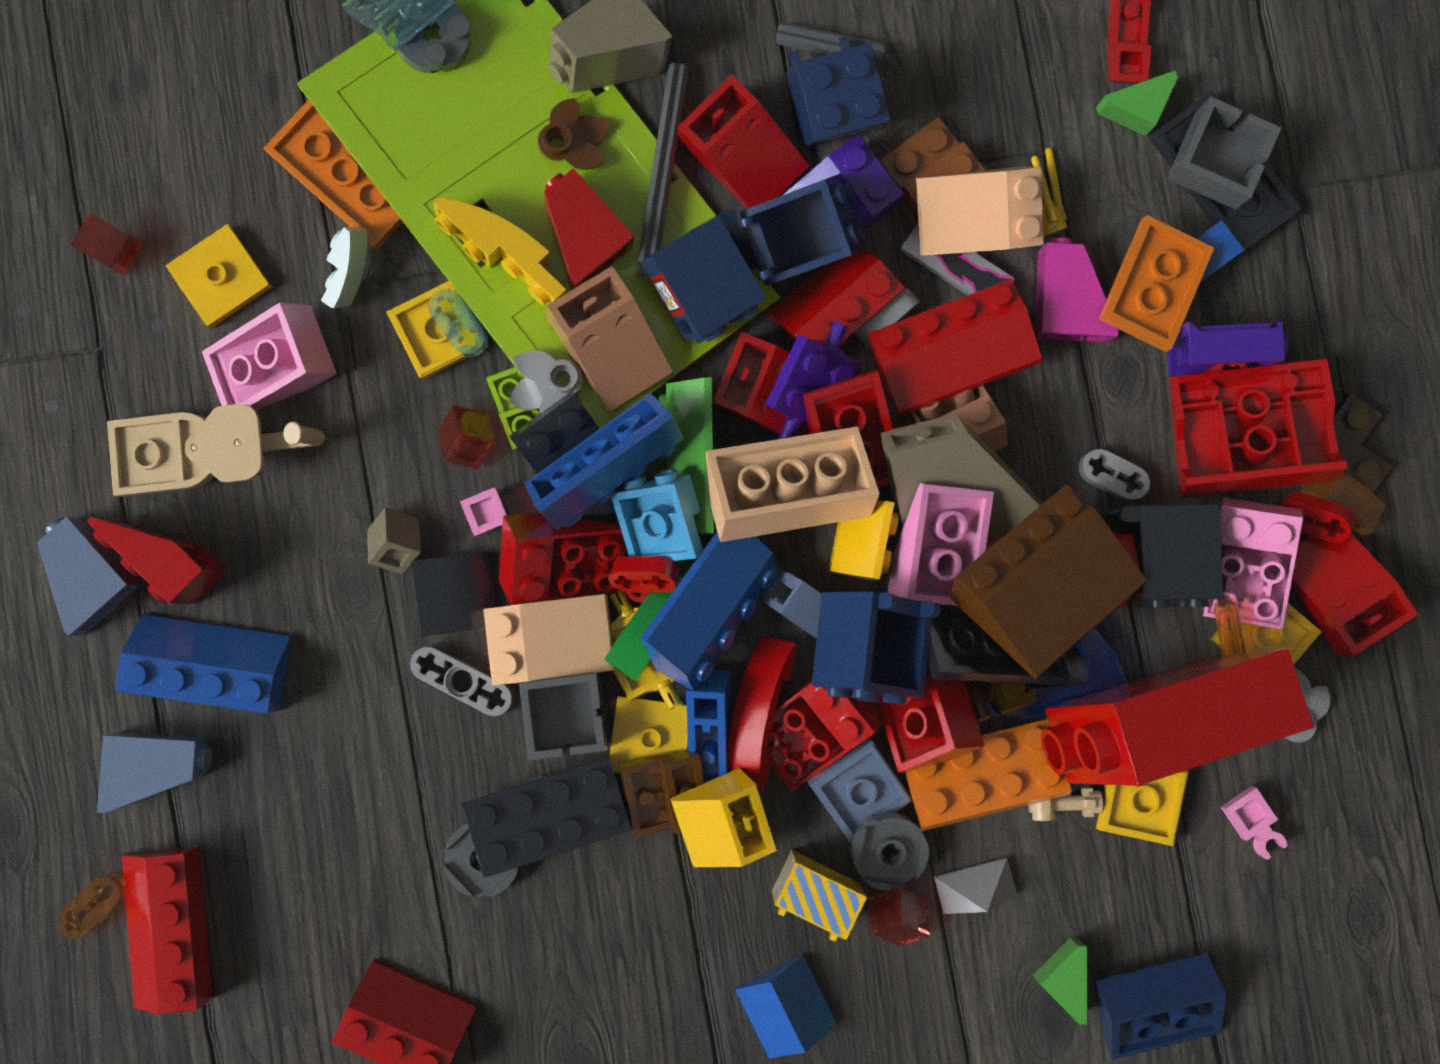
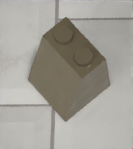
[548,0,672,93]

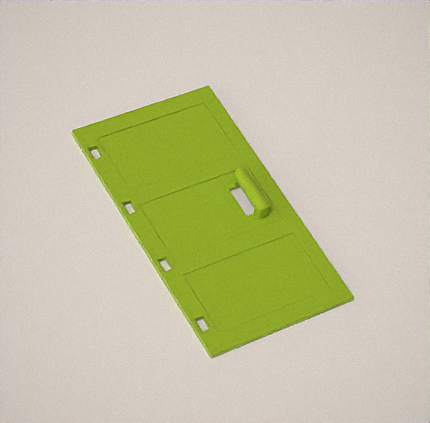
[297,0,780,428]

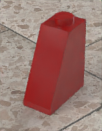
[544,168,634,290]

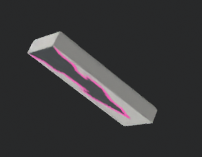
[900,222,1015,295]

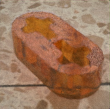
[57,874,125,939]

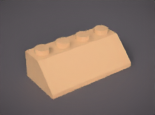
[706,427,879,542]

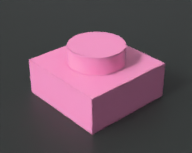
[460,487,508,537]

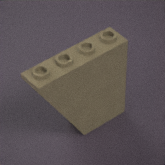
[881,413,1044,541]

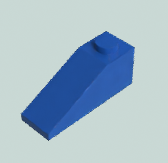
[686,669,732,783]

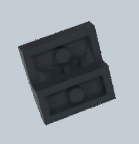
[411,552,498,637]

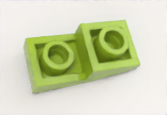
[486,366,540,450]

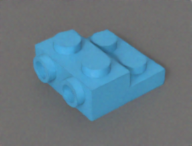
[611,469,703,561]

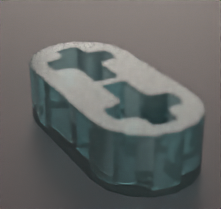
[429,290,487,357]

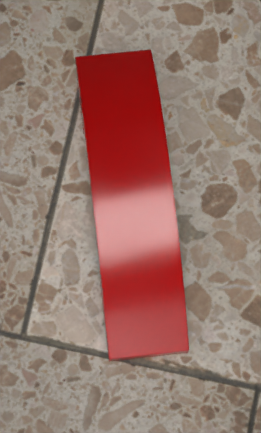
[1108,0,1151,84]
[728,635,798,792]

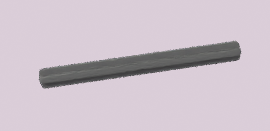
[636,62,689,277]

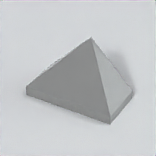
[933,857,1017,914]

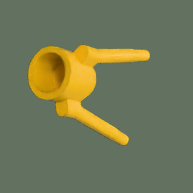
[1031,147,1068,238]

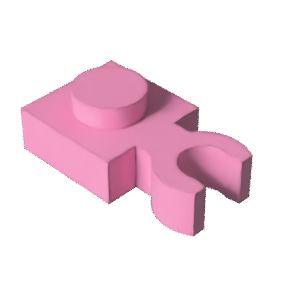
[1221,786,1288,860]

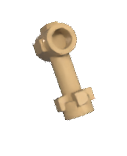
[1028,787,1103,821]

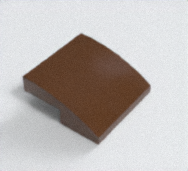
[618,752,704,839]

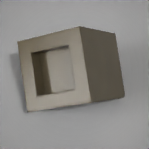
[367,507,421,574]

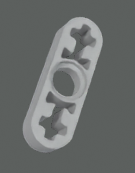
[410,646,514,716]

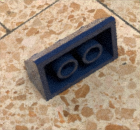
[1096,953,1226,1060]

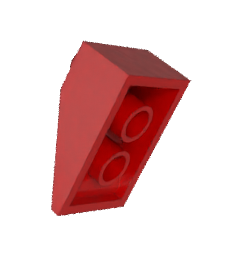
[803,370,893,488]

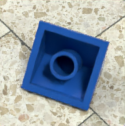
[735,954,837,1059]

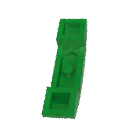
[604,546,704,682]

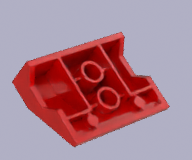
[1169,359,1348,498]

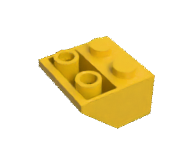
[828,500,899,581]
[670,768,777,867]

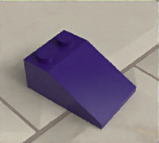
[784,134,903,271]

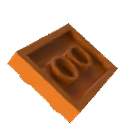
[1098,215,1214,352]

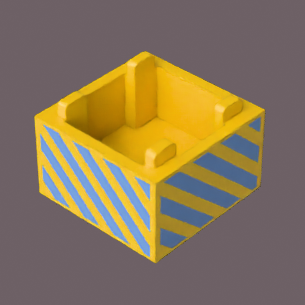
[772,850,867,942]

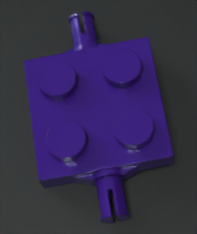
[765,320,862,439]

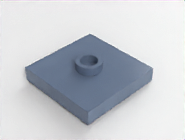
[807,738,913,844]

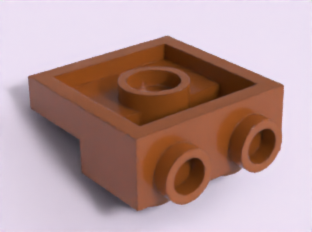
[879,116,985,217]

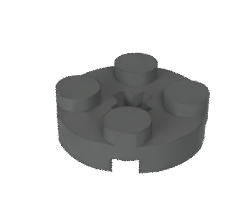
[393,0,470,73]
[851,812,929,891]
[444,823,519,897]

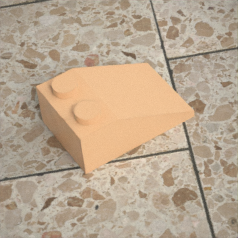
[916,167,1044,256]
[483,594,616,686]

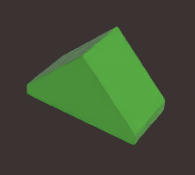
[1096,70,1178,136]
[1033,938,1087,1025]

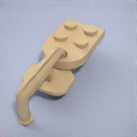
[107,404,325,497]

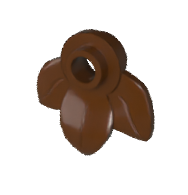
[538,98,609,170]

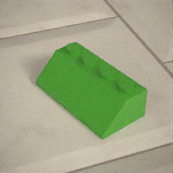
[659,377,714,537]

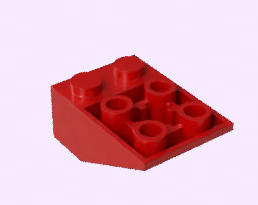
[678,74,810,209]
[713,332,810,437]
[499,512,626,605]
[86,517,228,604]
[1291,520,1418,656]
[766,678,883,791]

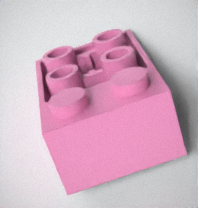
[1203,498,1303,630]

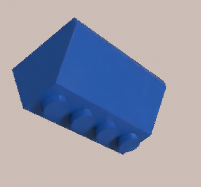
[524,393,684,530]
[641,532,778,691]
[115,614,292,714]

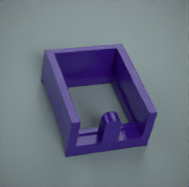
[1167,321,1289,376]

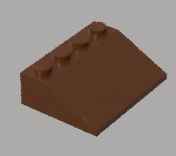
[950,484,1147,680]

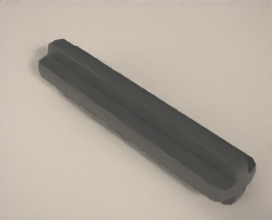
[776,22,885,65]

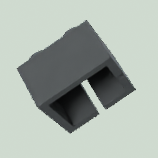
[1167,97,1282,209]
[519,672,609,761]

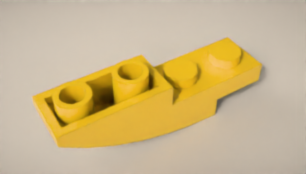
[433,197,566,306]

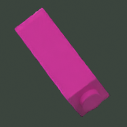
[1034,238,1118,343]

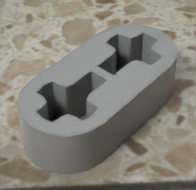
[855,288,920,349]
[1078,449,1150,501]

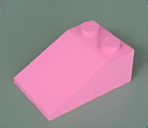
[202,303,337,410]
[888,483,994,605]

